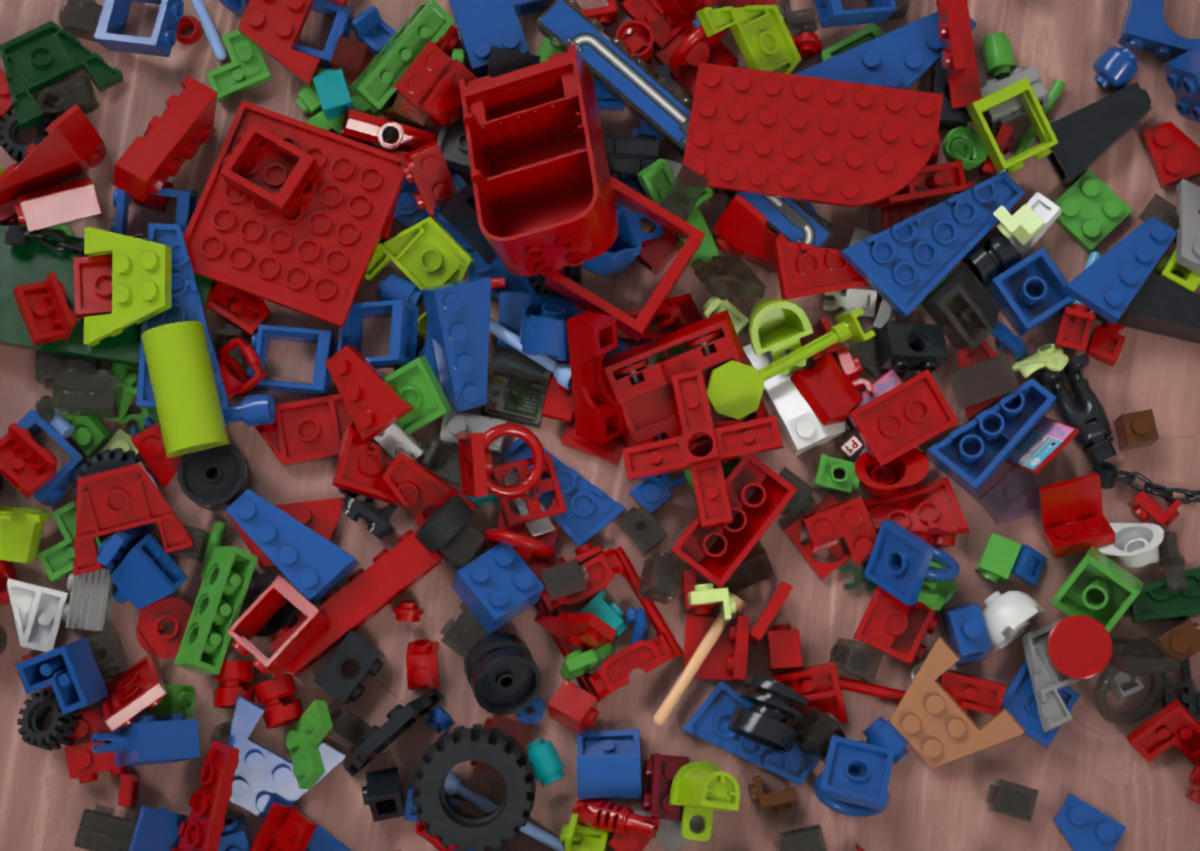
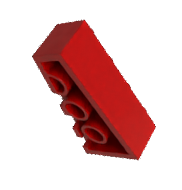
[113,75,218,202]

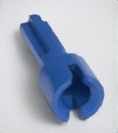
[223,393,276,426]

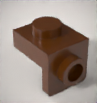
[1156,619,1200,666]
[748,776,798,812]

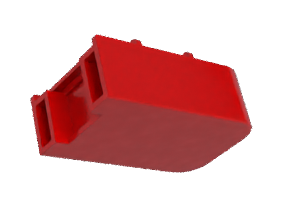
[459,44,619,277]

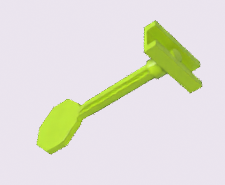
[706,308,875,420]

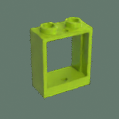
[966,77,1059,174]

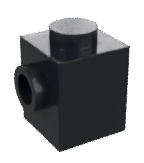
[362,767,405,822]

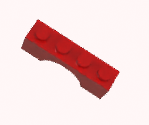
[567,311,624,444]

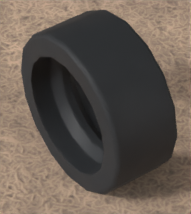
[415,495,474,553]

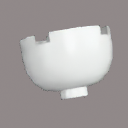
[982,591,1044,651]

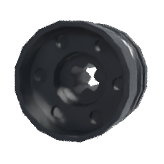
[728,676,809,753]

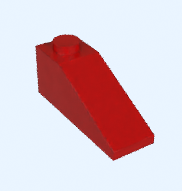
[871,160,968,209]

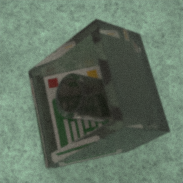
[481,346,555,429]

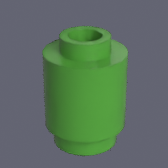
[981,32,1017,79]

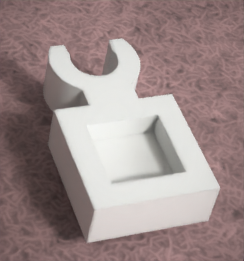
[823,285,877,317]

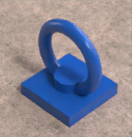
[863,519,960,605]
[814,735,895,817]

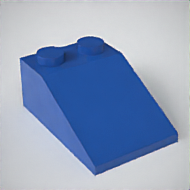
[449,0,530,76]

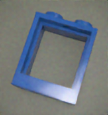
[94,0,184,57]
[294,0,355,70]
[814,0,897,28]
[110,187,197,239]
[336,300,419,369]
[248,324,335,396]
[4,409,88,507]

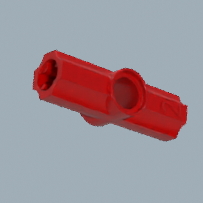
[341,108,436,153]

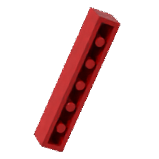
[270,528,444,677]

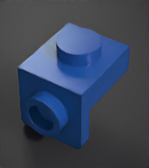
[352,5,396,56]
[218,816,252,851]

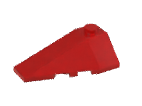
[712,194,788,273]

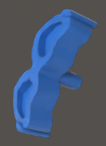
[983,322,1027,362]

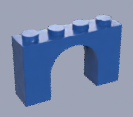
[1118,0,1200,59]

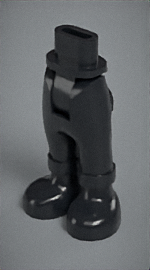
[1035,353,1117,464]

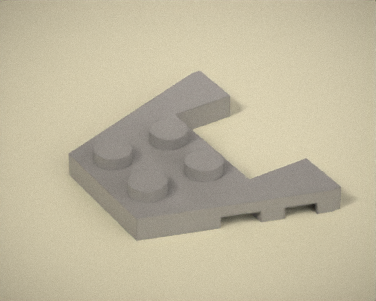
[1176,178,1200,274]
[1021,619,1145,732]

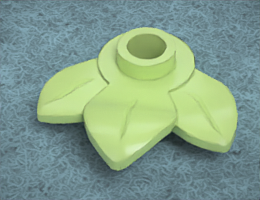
[1011,344,1069,378]

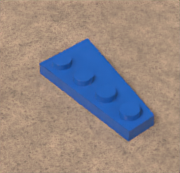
[1063,216,1178,325]
[501,438,627,547]
[682,680,820,786]

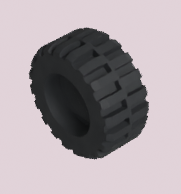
[412,724,536,851]

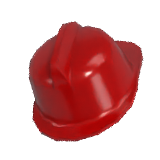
[855,448,929,497]

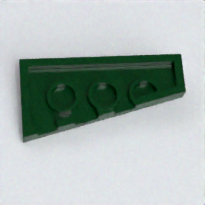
[1129,567,1200,624]

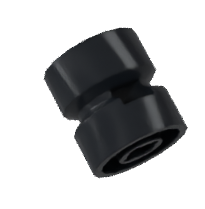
[962,232,1020,288]

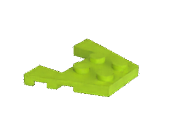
[696,5,802,74]
[365,217,475,339]
[84,227,172,346]

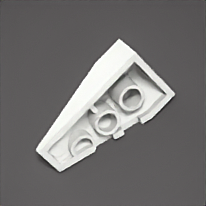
[743,344,850,457]

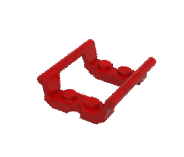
[534,546,683,704]

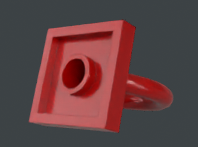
[655,25,738,100]
[457,423,545,498]
[484,511,560,585]

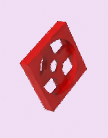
[491,453,567,528]
[783,493,852,580]
[749,581,793,646]

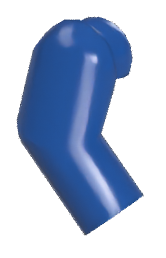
[625,607,649,646]

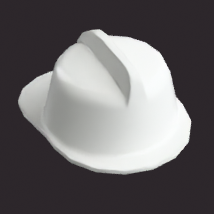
[1096,522,1164,568]

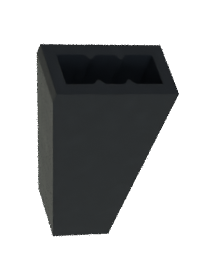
[1036,82,1152,189]
[1093,271,1200,344]

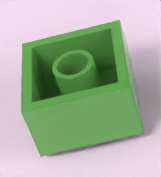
[1050,546,1144,633]

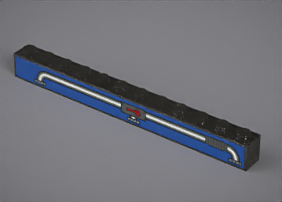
[536,0,834,248]

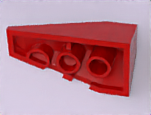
[0,104,107,205]

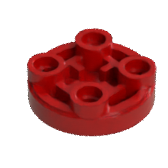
[1046,615,1112,680]

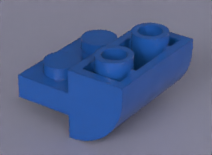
[576,729,642,800]

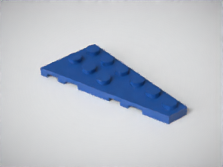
[839,171,1026,318]

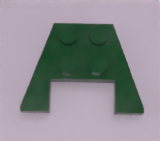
[0,21,123,131]

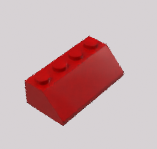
[669,455,798,588]

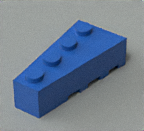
[422,277,491,412]

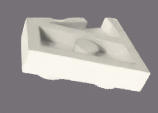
[7,579,68,652]

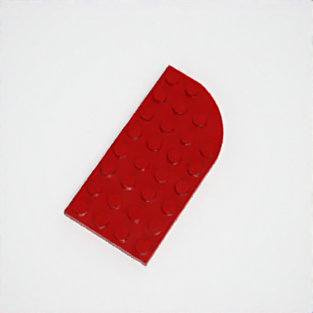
[680,62,944,207]

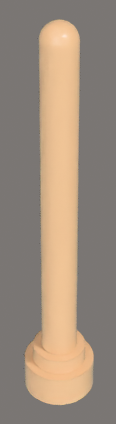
[653,592,747,726]

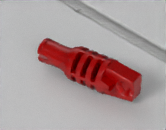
[572,800,660,839]

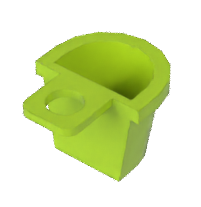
[749,298,813,375]
[0,506,51,563]
[669,761,740,842]

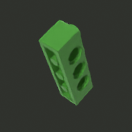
[174,546,258,675]

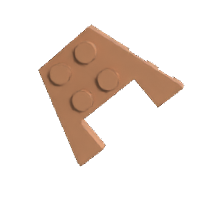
[889,636,1025,768]

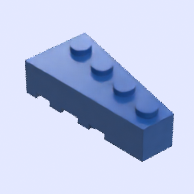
[927,378,1057,497]
[225,489,360,605]

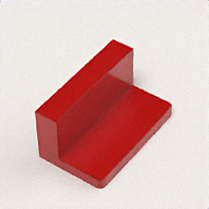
[790,353,863,426]

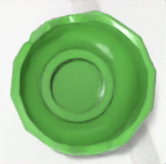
[942,126,989,171]

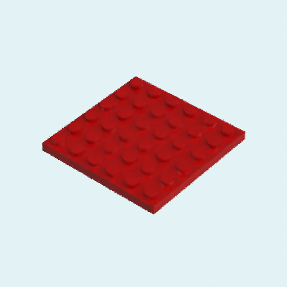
[184,100,407,329]

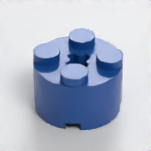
[519,297,585,361]

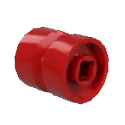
[615,20,654,70]
[213,660,255,708]
[253,674,304,730]

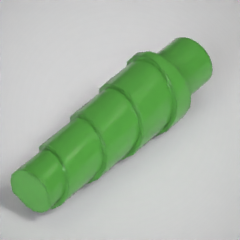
[200,521,227,577]

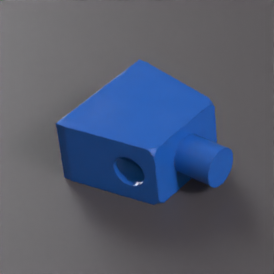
[111,533,188,609]
[939,602,992,667]

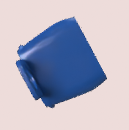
[580,205,664,276]

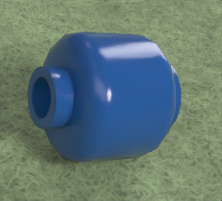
[1093,45,1139,90]

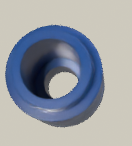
[377,274,423,307]
[862,716,909,764]

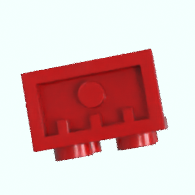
[1038,473,1115,558]
[682,615,750,682]

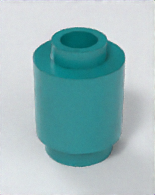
[526,738,565,787]

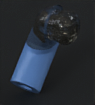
[35,396,75,438]

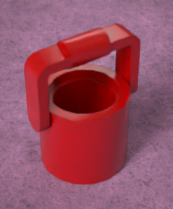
[216,338,266,401]

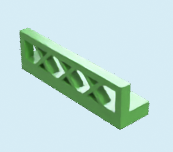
[348,0,455,110]

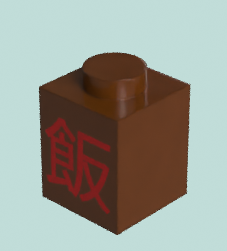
[382,91,429,128]
[1114,409,1159,451]

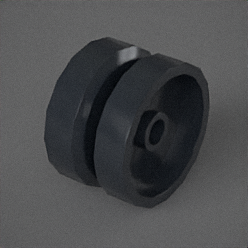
[177,443,252,512]
[464,632,541,715]

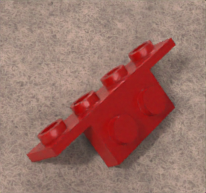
[936,0,982,109]

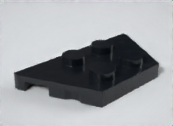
[344,689,444,777]

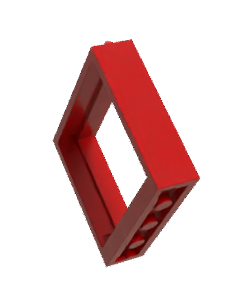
[544,176,706,342]

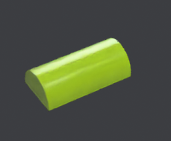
[141,321,229,458]

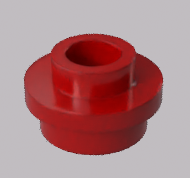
[176,16,203,45]
[795,32,822,59]
[393,600,424,622]

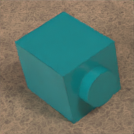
[313,69,355,120]

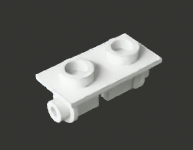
[373,423,424,460]

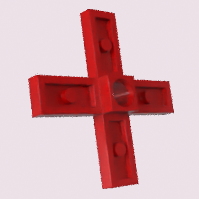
[622,369,783,529]

